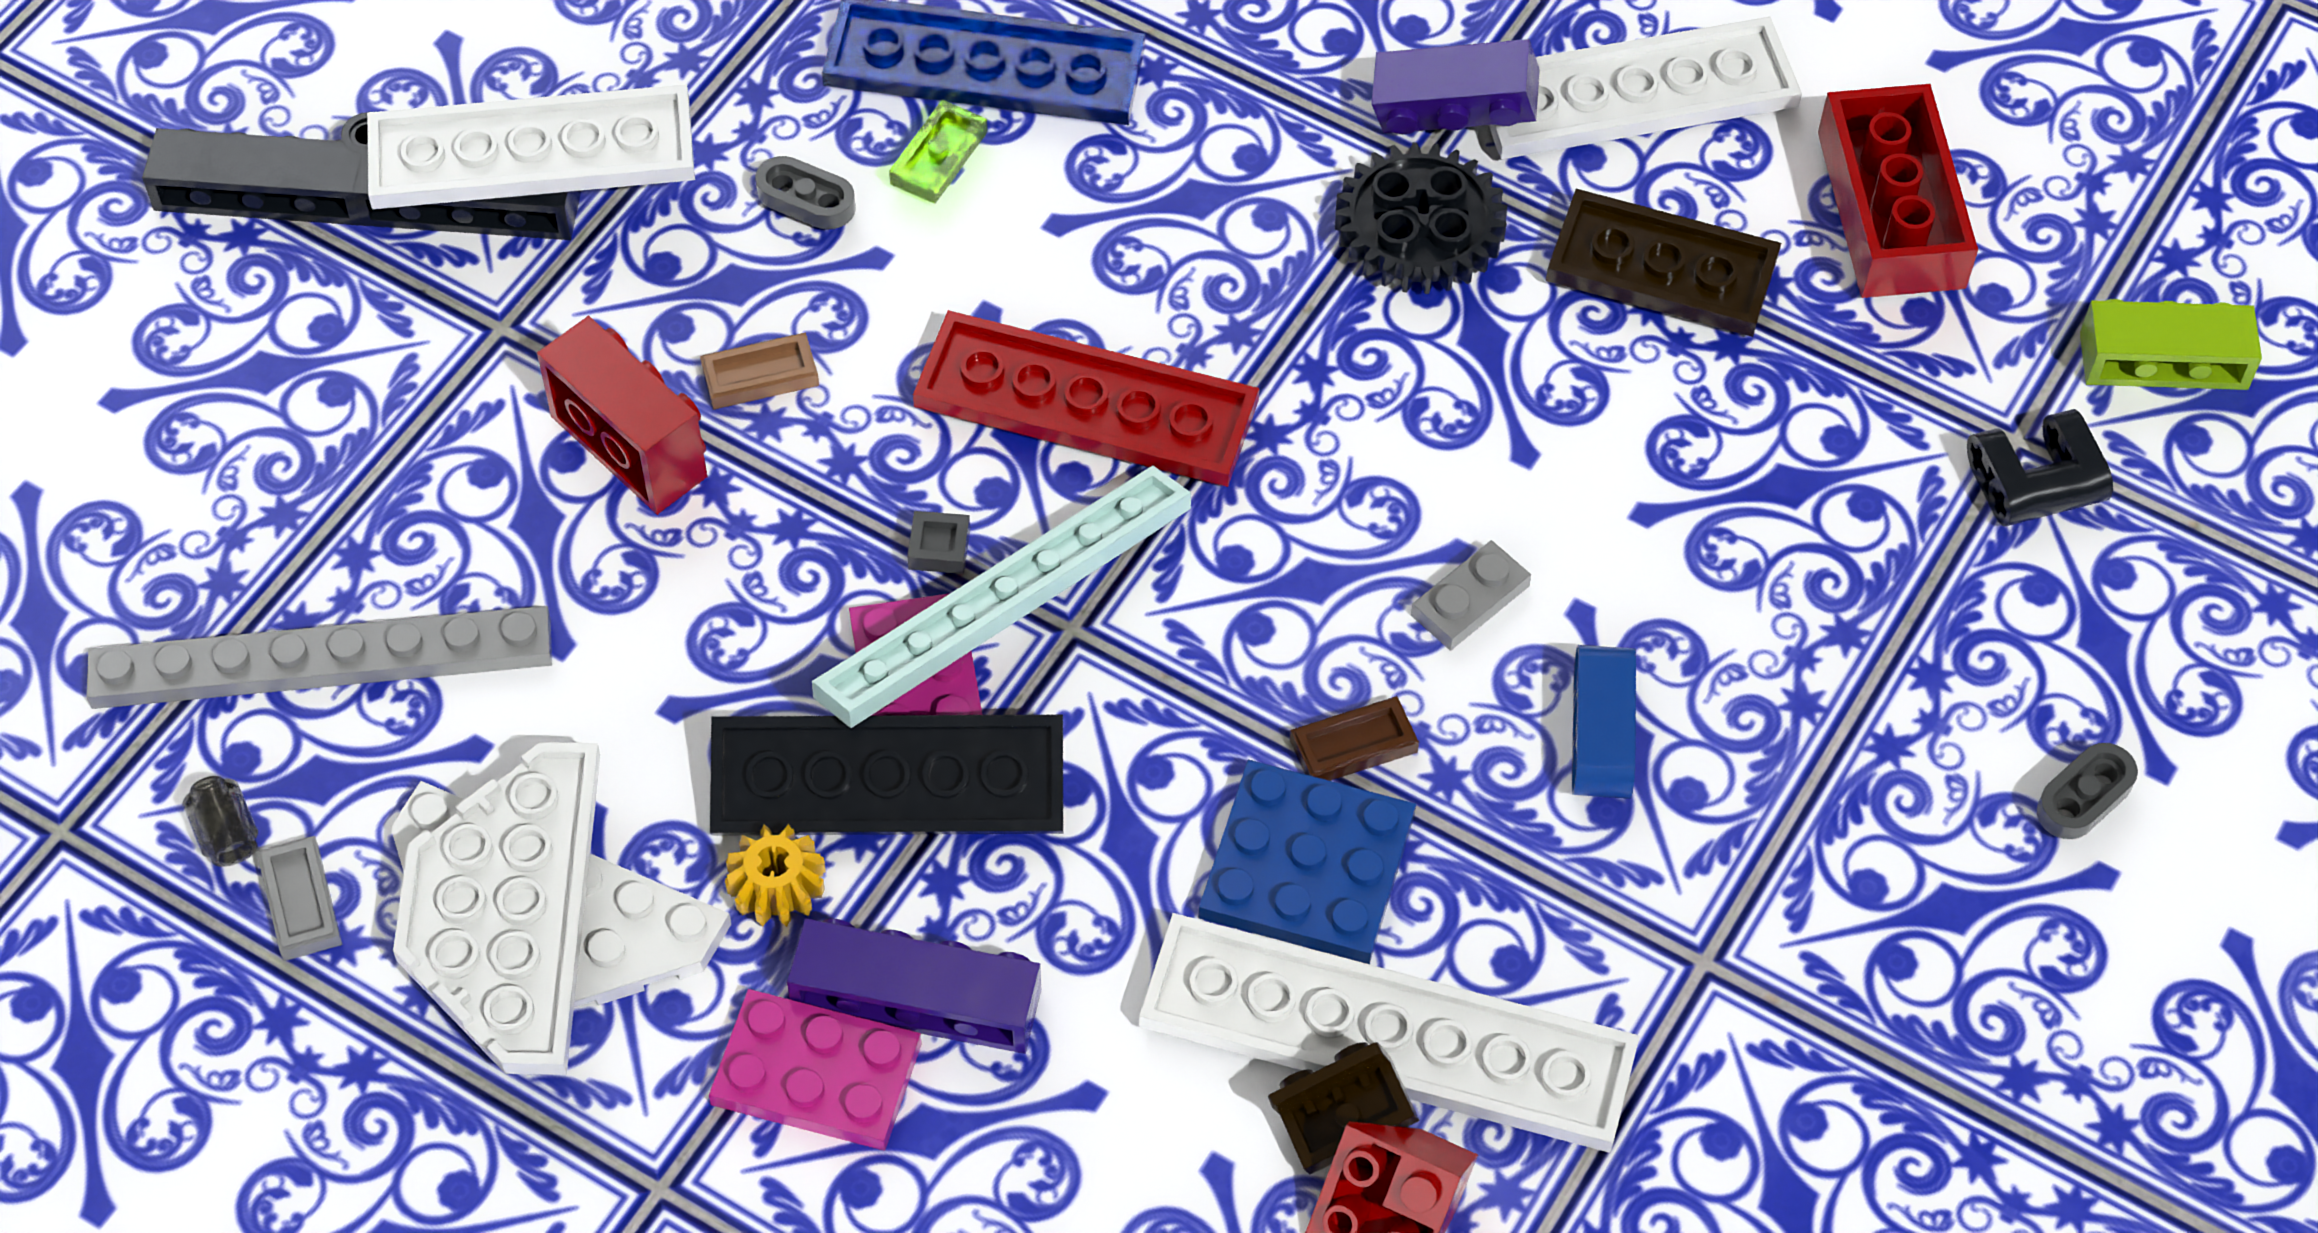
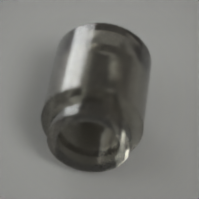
[182,776,258,867]

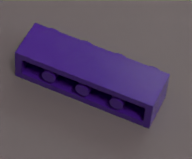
[787,918,1042,1054]

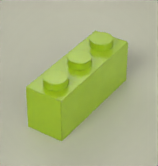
[2080,299,2262,390]

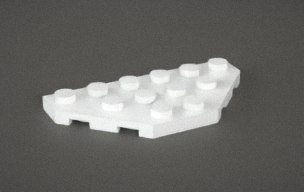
[393,742,601,1075]
[391,781,731,1007]

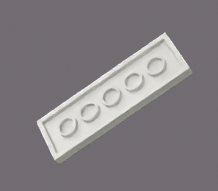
[1488,16,1802,160]
[367,84,695,209]

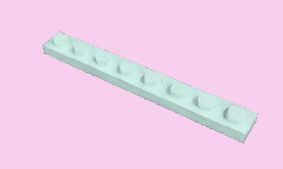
[812,465,1191,728]

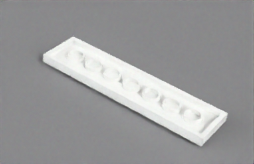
[1139,913,1640,1153]

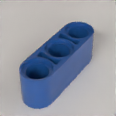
[1572,645,1636,799]

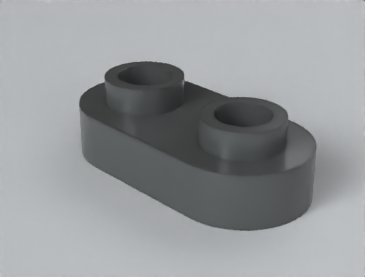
[755,156,856,229]
[2037,743,2138,839]

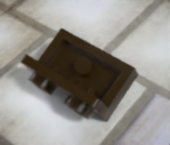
[1267,1042,1420,1175]

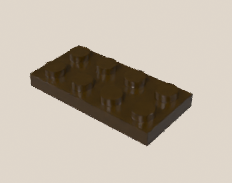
[1546,188,1782,337]

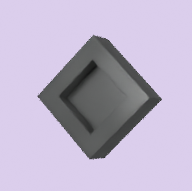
[907,511,971,574]

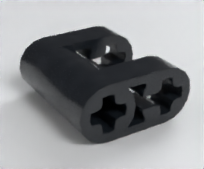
[1967,409,2113,526]

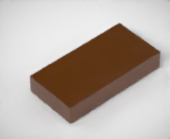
[1290,696,1419,781]

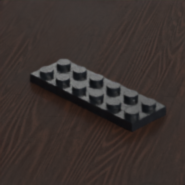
[710,714,1064,836]

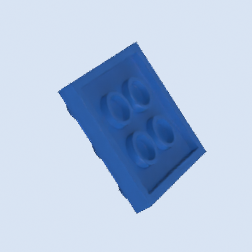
[1198,759,1416,964]

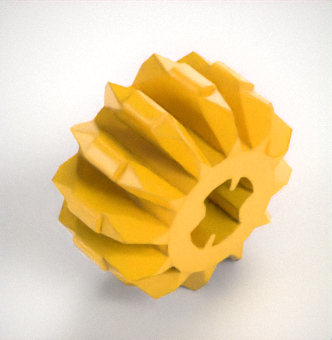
[725,824,826,927]

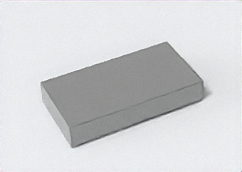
[257,836,343,961]

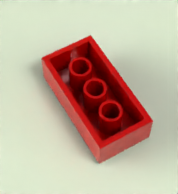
[1818,83,1978,298]

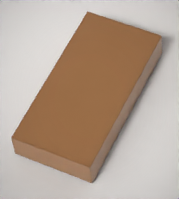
[700,332,819,410]

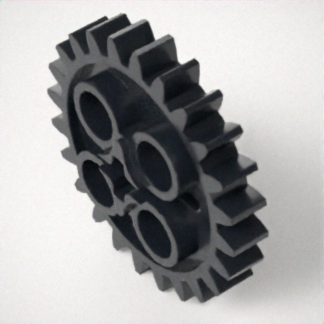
[1334,142,1508,294]

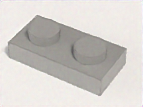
[1411,540,1532,651]

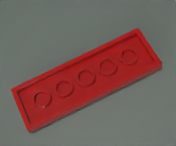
[913,310,1259,487]

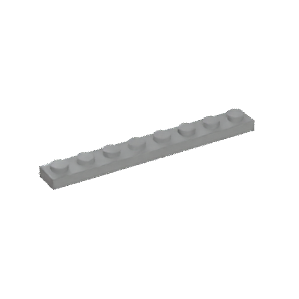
[87,606,552,709]

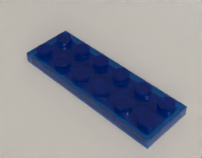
[822,0,1145,125]

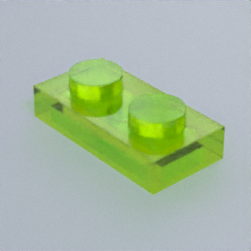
[889,99,988,204]

